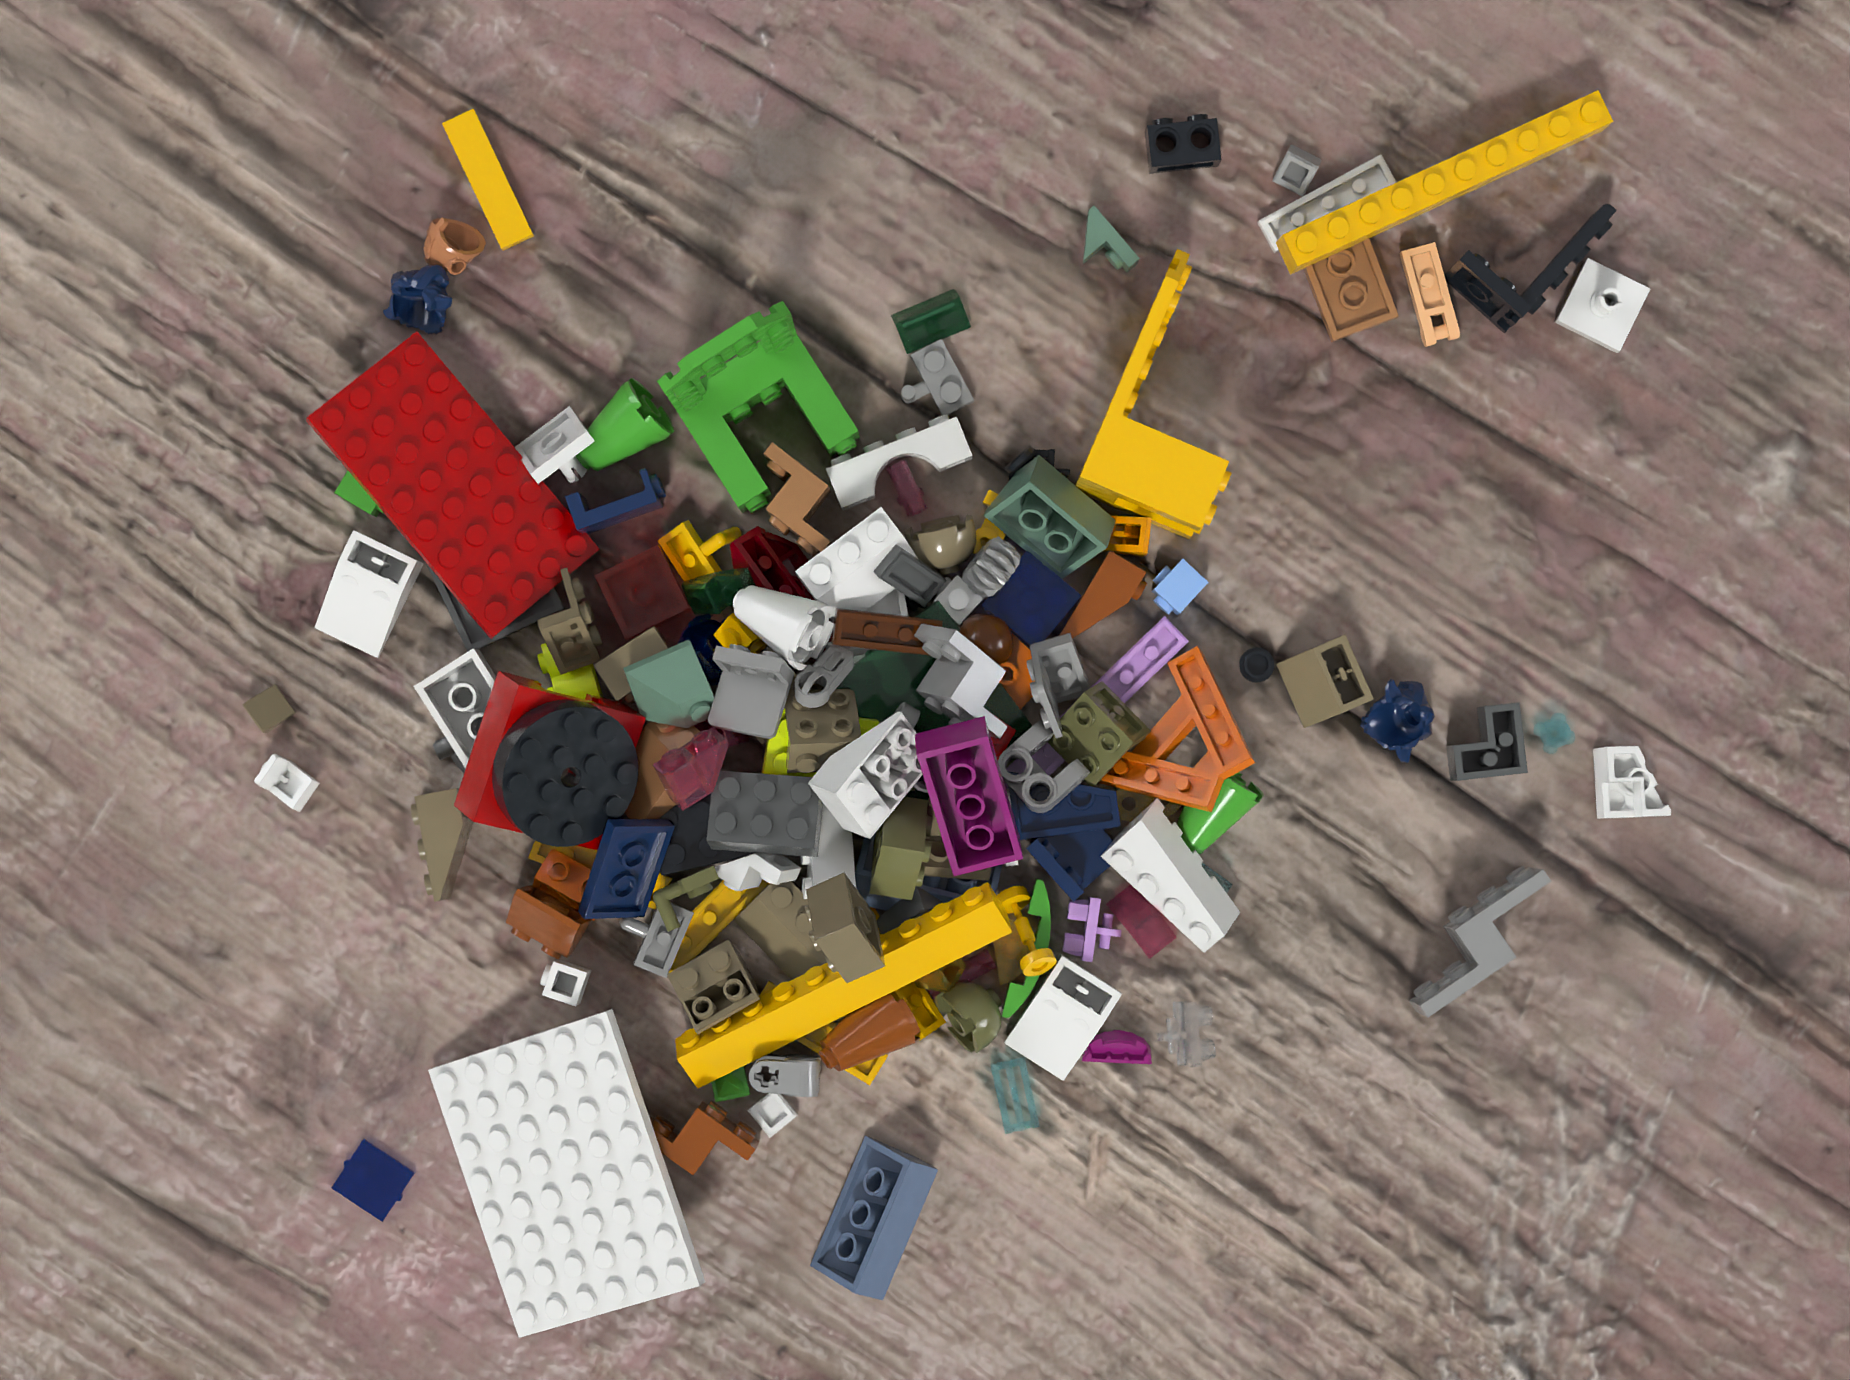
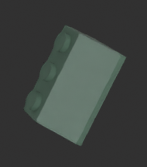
[984,455,1116,580]

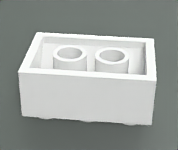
[795,507,918,623]

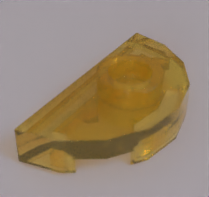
[994,919,1030,985]

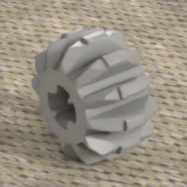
[962,537,1020,598]

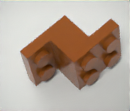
[649,1101,760,1176]

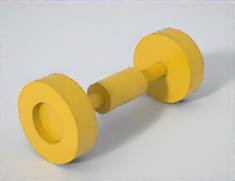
[997,886,1057,976]

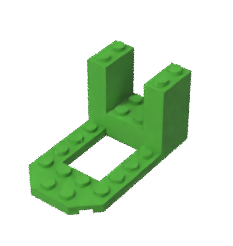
[657,301,860,514]

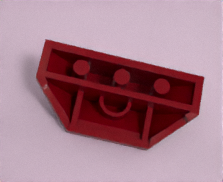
[730,526,833,659]

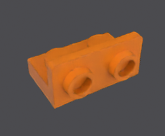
[533,849,595,921]

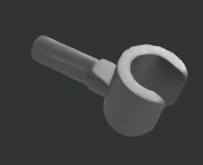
[433,737,465,773]

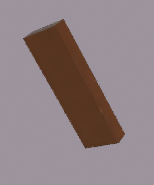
[831,608,943,656]

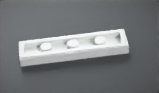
[1257,155,1396,253]

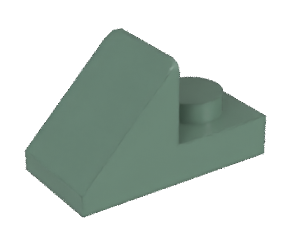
[1083,206,1140,273]

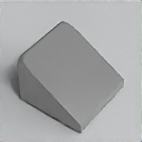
[1272,145,1322,197]

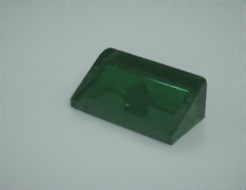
[891,289,971,354]

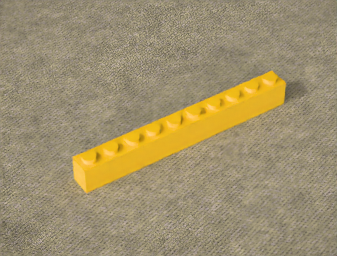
[1276,90,1613,275]
[675,882,1012,1089]

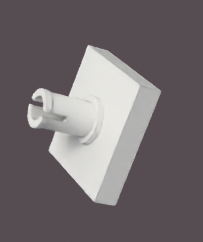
[1555,258,1650,353]
[515,406,594,484]

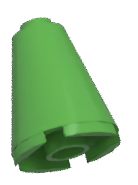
[576,378,674,471]
[1176,772,1264,854]

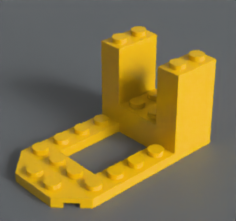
[1075,249,1232,539]

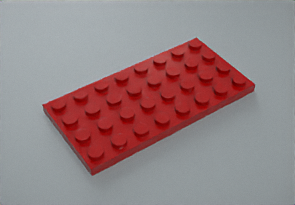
[306,331,600,639]

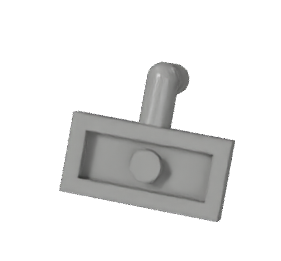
[901,339,974,416]
[618,902,694,978]

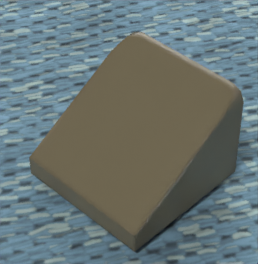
[243,684,296,733]

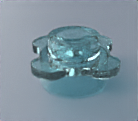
[1534,713,1575,754]

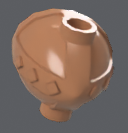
[423,217,486,275]

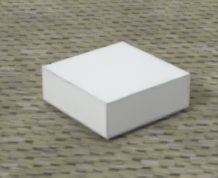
[748,1093,798,1138]

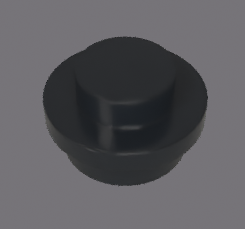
[1239,647,1274,683]

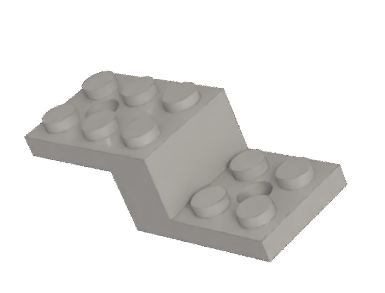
[1409,866,1551,1017]

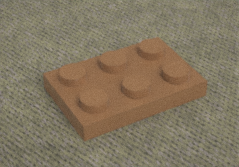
[1304,238,1399,343]

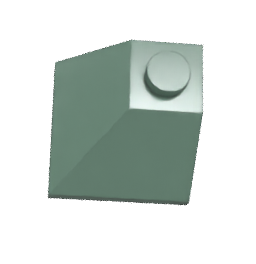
[623,640,714,728]

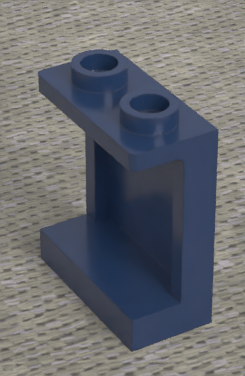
[565,468,666,534]

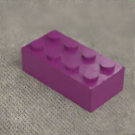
[915,716,1023,876]

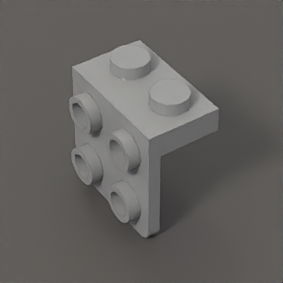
[1026,633,1090,738]
[708,644,794,739]

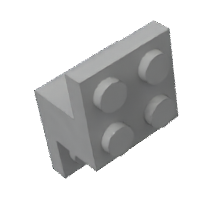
[914,624,1007,739]

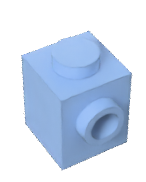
[1151,559,1209,615]

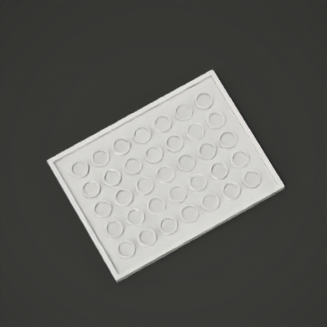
[428,1009,705,1338]

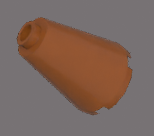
[819,993,920,1071]

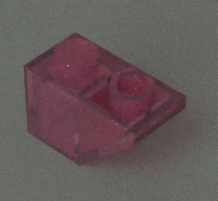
[652,727,729,810]

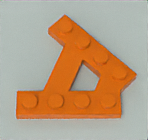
[1099,646,1255,812]

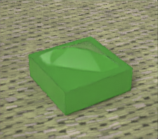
[711,1066,751,1102]

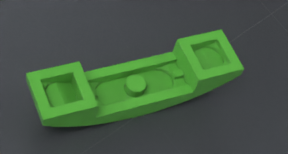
[1001,878,1051,1018]

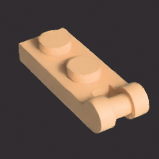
[1399,242,1460,347]

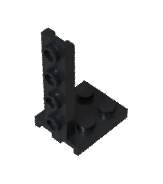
[1444,204,1617,333]

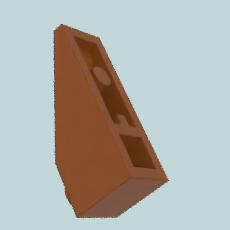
[1059,551,1148,639]

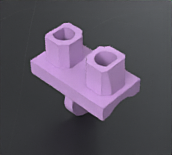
[1062,896,1122,962]

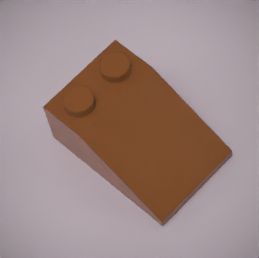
[506,885,592,960]

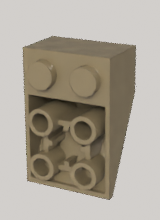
[411,788,474,902]

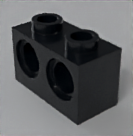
[1145,114,1222,174]

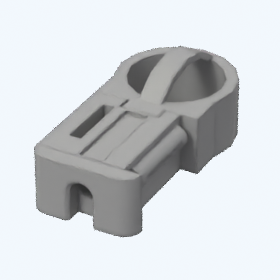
[795,642,854,708]

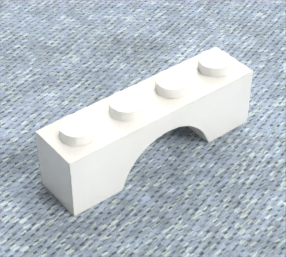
[826,414,972,511]

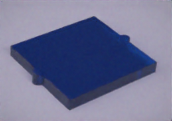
[331,1139,416,1222]

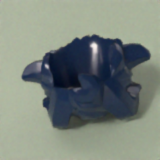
[383,265,452,335]
[1360,679,1435,763]

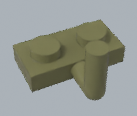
[653,866,719,932]

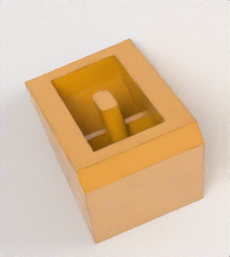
[1102,516,1152,557]

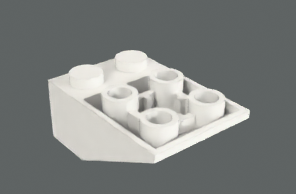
[314,530,424,658]
[808,711,923,839]
[1004,954,1122,1081]

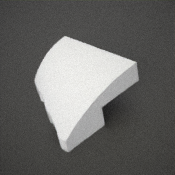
[1593,746,1671,819]

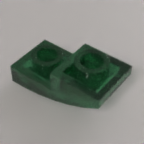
[681,568,756,615]

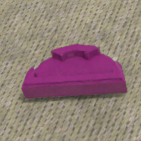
[1082,1030,1152,1064]

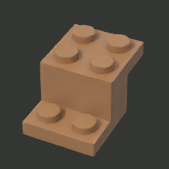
[764,442,832,557]

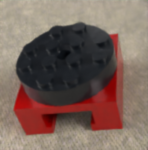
[454,671,646,851]

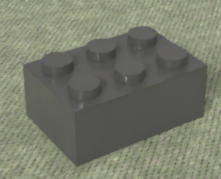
[706,770,823,857]

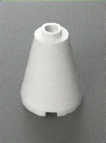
[733,585,835,670]

